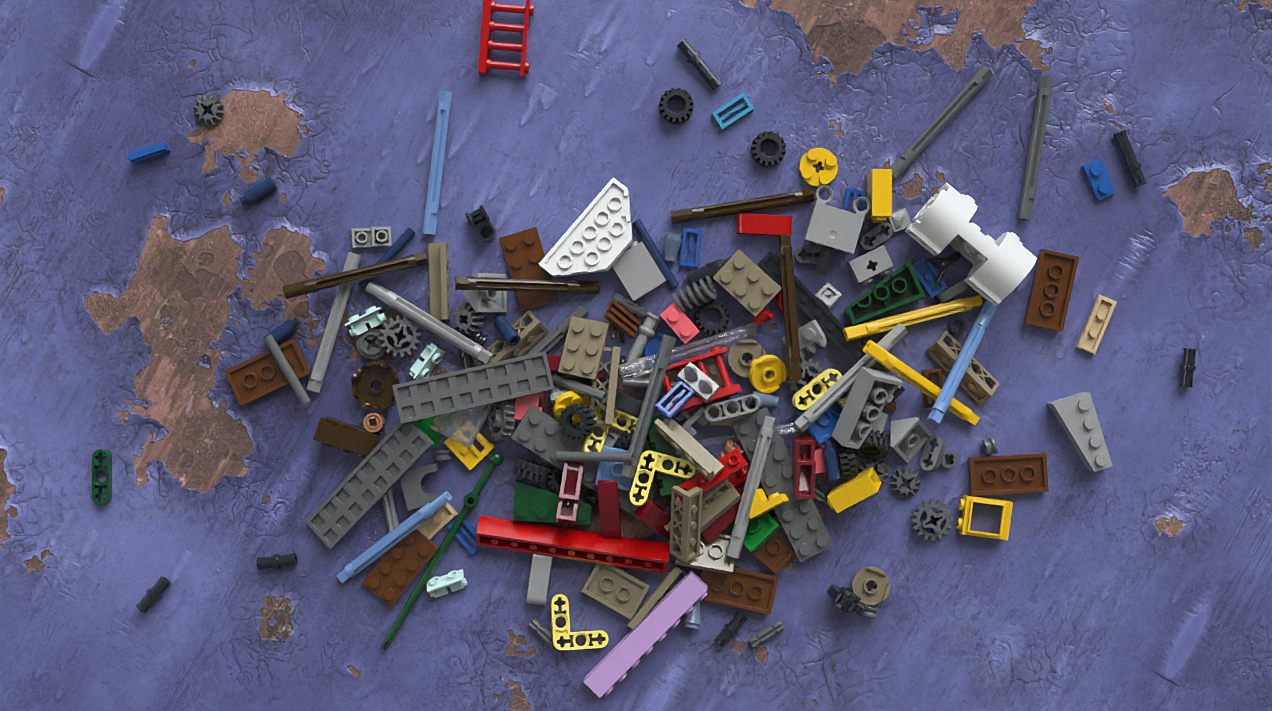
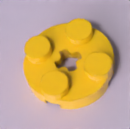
[799,148,838,187]
[749,355,787,393]
[553,391,590,425]

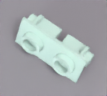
[344,306,387,337]
[409,343,445,380]
[427,569,468,598]

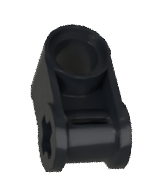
[465,205,497,243]

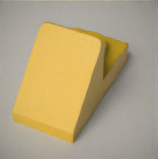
[749,489,789,519]

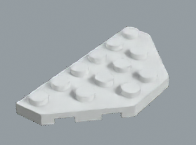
[539,178,633,278]

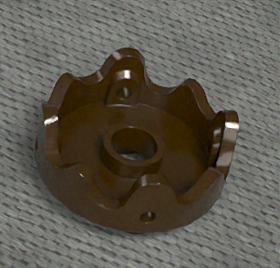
[351,362,401,410]

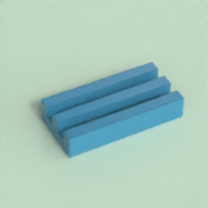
[712,92,754,130]

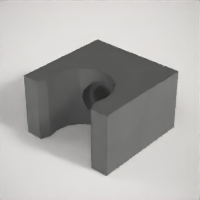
[400,462,444,510]

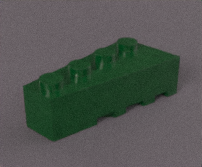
[844,261,925,327]
[648,414,685,496]
[513,480,592,525]

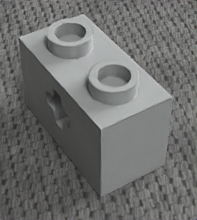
[847,245,894,285]

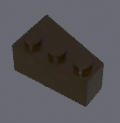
[313,416,382,459]

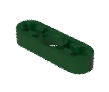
[92,449,112,505]

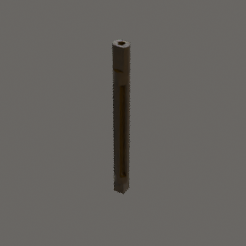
[671,189,815,224]
[778,235,802,380]
[283,252,428,299]
[455,276,600,294]

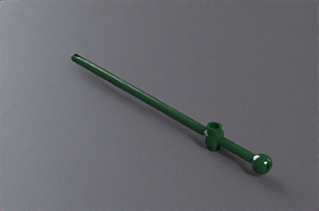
[381,451,504,650]

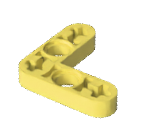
[792,369,851,410]
[582,405,638,452]
[630,450,695,507]
[550,594,609,651]

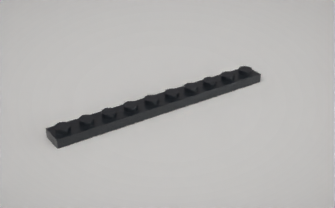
[757,251,905,403]

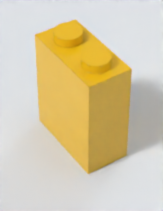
[866,169,892,223]
[827,466,882,513]

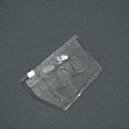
[430,403,493,448]

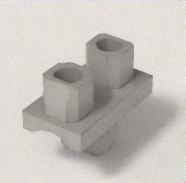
[676,406,709,437]

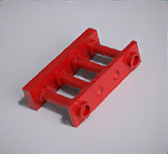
[478,0,534,79]
[663,346,741,417]
[678,448,750,504]

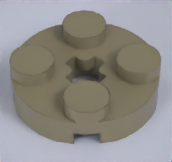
[728,339,766,377]
[851,566,891,605]

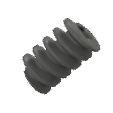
[673,276,717,313]

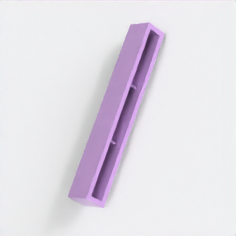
[583,570,708,698]

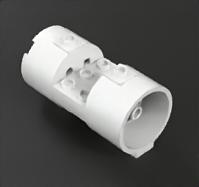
[905,183,1037,306]

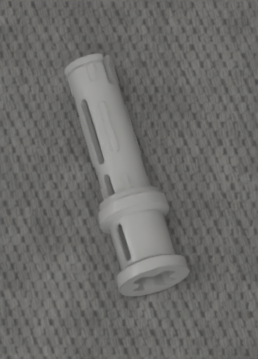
[626,311,663,369]

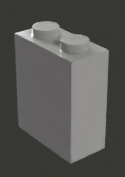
[612,241,666,301]

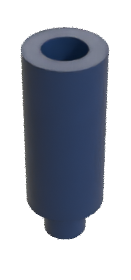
[239,176,278,205]
[493,314,520,346]
[263,317,301,344]
[822,441,841,480]

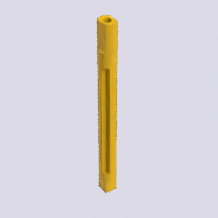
[843,295,983,341]
[863,340,980,425]

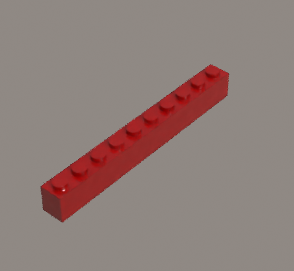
[476,515,670,573]

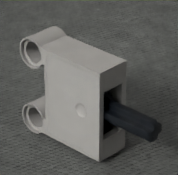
[803,186,871,275]

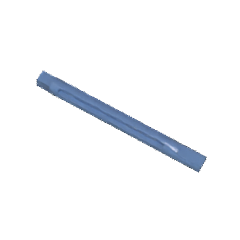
[422,91,453,235]
[927,300,999,424]
[337,491,452,583]

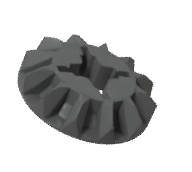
[193,95,224,126]
[357,328,387,359]
[858,458,889,485]
[890,467,921,498]

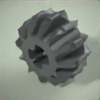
[452,302,485,335]

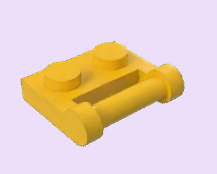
[444,419,496,470]

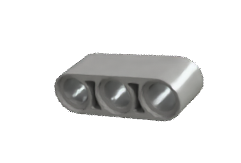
[705,394,761,422]
[526,554,553,606]

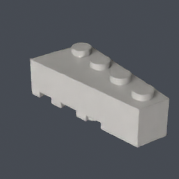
[832,366,904,449]
[1047,392,1113,472]

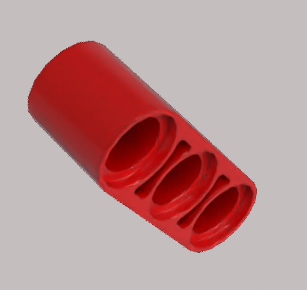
[736,214,793,236]

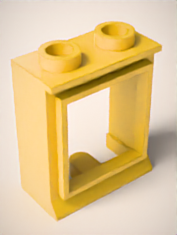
[956,495,1013,541]

